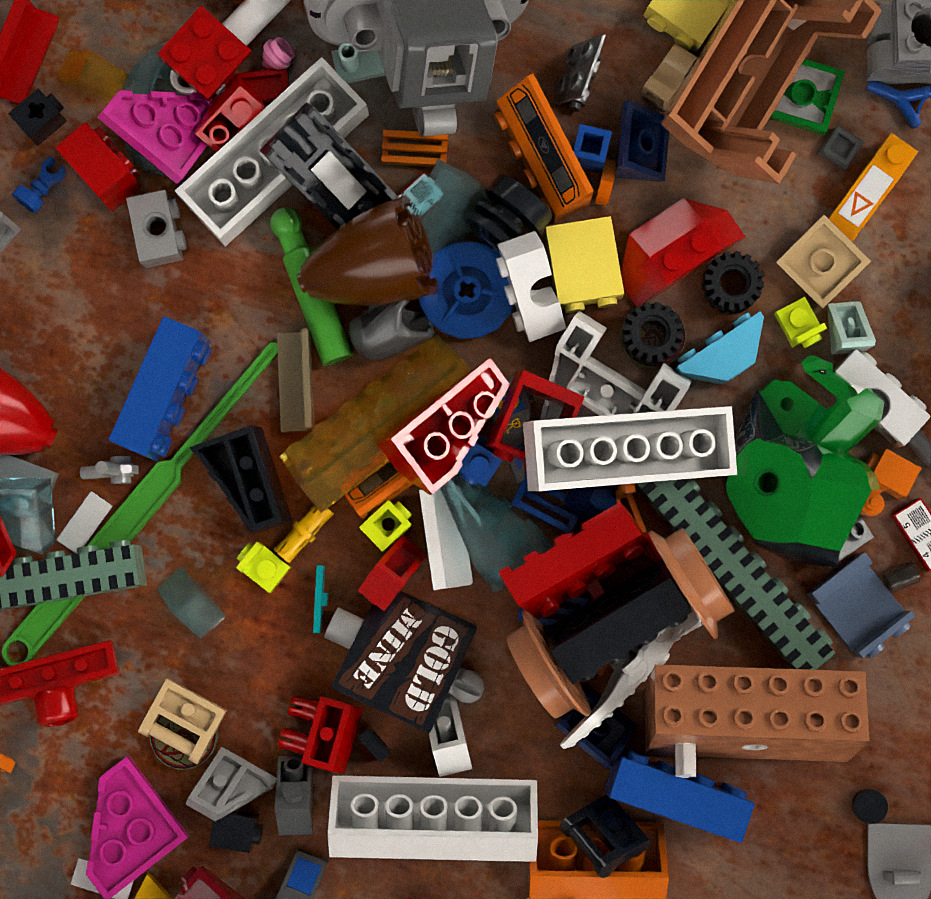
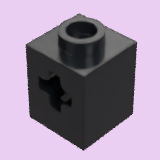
[8,88,67,146]
[209,810,263,853]

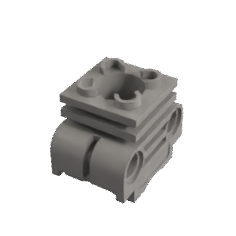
[866,0,931,85]

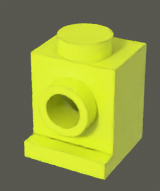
[359,500,412,553]

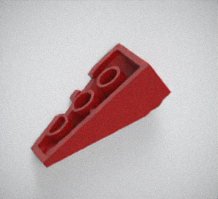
[376,358,510,495]

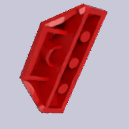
[621,198,746,308]

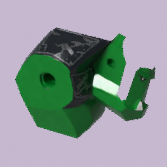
[722,355,884,568]

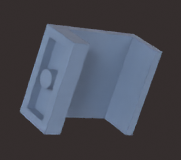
[806,552,915,659]

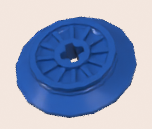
[419,242,514,339]

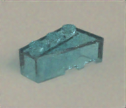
[0,478,56,554]

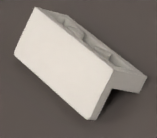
[419,486,473,590]

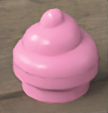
[262,37,295,70]

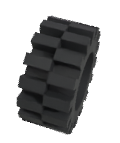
[701,251,765,314]
[621,302,684,365]

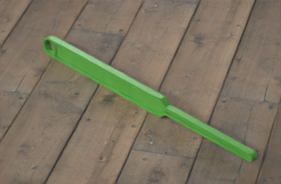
[2,342,278,666]

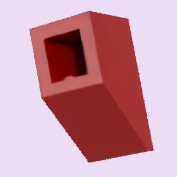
[195,75,265,152]

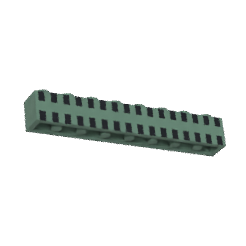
[634,478,835,670]
[0,540,147,611]

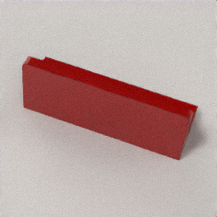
[0,0,60,105]

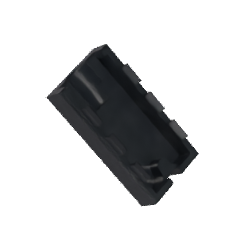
[259,102,399,230]

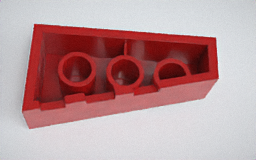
[498,502,650,619]

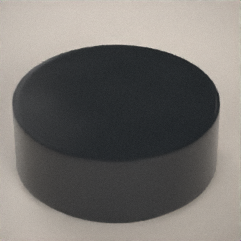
[852,789,888,824]

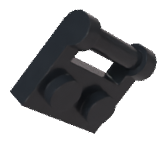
[559,795,650,878]

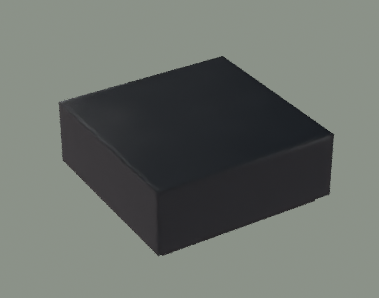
[358,727,391,763]

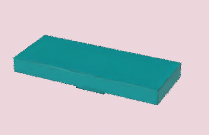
[313,565,329,633]

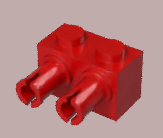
[278,695,364,774]

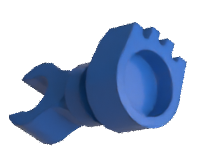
[11,157,66,214]

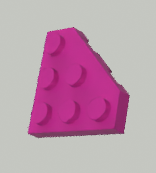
[97,90,213,184]
[86,756,190,899]

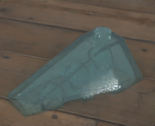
[413,159,491,256]
[440,471,552,593]

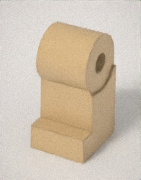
[640,43,698,111]

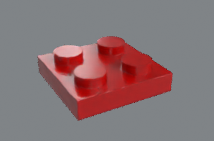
[157,6,252,101]

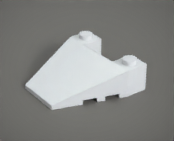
[540,311,692,420]

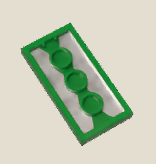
[769,59,845,136]

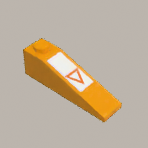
[828,133,919,242]

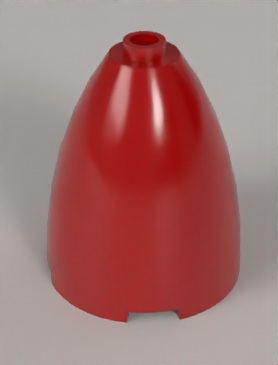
[0,367,58,456]

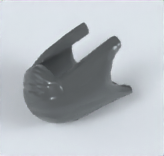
[349,301,435,360]

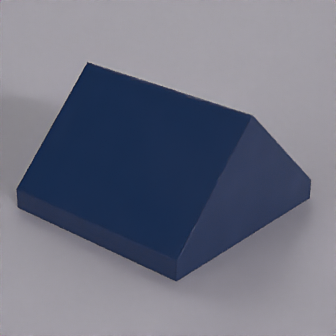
[615,100,669,182]
[553,683,638,770]

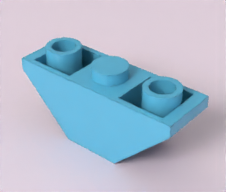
[675,312,764,385]

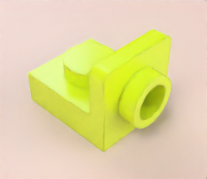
[774,297,827,349]
[236,542,292,593]

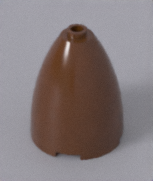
[297,196,438,306]

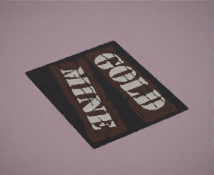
[331,591,477,733]

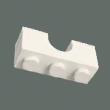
[496,231,567,342]
[834,349,931,449]

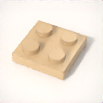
[776,215,871,309]

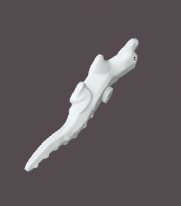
[560,600,703,749]

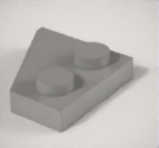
[186,747,277,821]

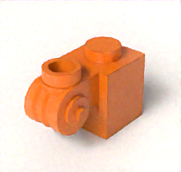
[860,449,922,517]

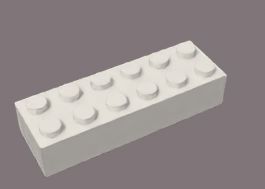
[175,57,369,247]
[523,406,737,491]
[328,776,538,862]

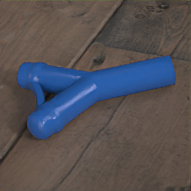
[865,81,931,129]

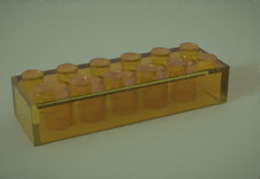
[279,335,470,513]

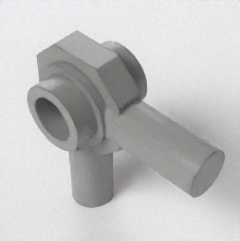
[80,456,139,484]

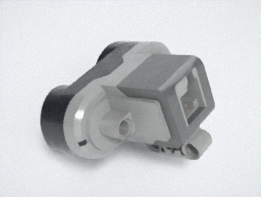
[302,0,529,137]

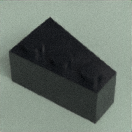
[189,425,292,533]

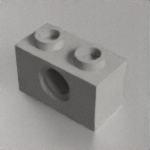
[126,190,187,268]

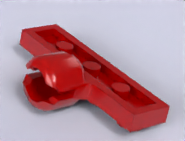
[0,640,120,727]

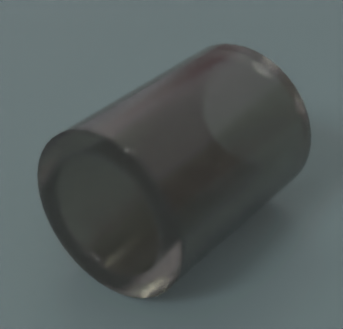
[882,560,920,593]

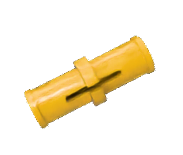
[274,500,334,564]

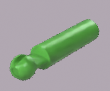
[270,207,354,367]

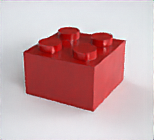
[55,121,142,212]

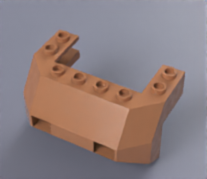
[661,0,882,184]

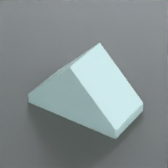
[827,301,876,355]

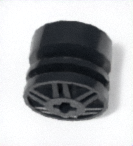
[464,174,553,254]

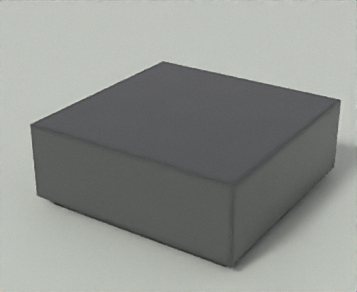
[818,125,864,171]

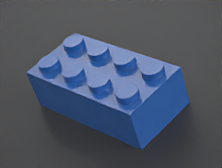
[108,316,212,462]
[604,749,755,843]

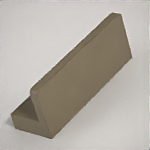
[277,328,315,433]

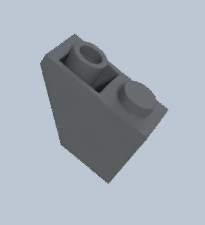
[275,755,314,836]

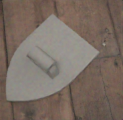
[867,823,931,899]

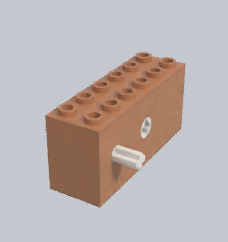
[645,664,869,778]

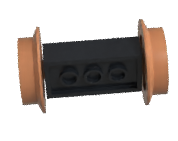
[506,528,735,719]

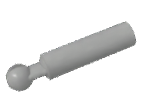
[324,607,485,703]

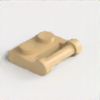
[138,678,227,765]

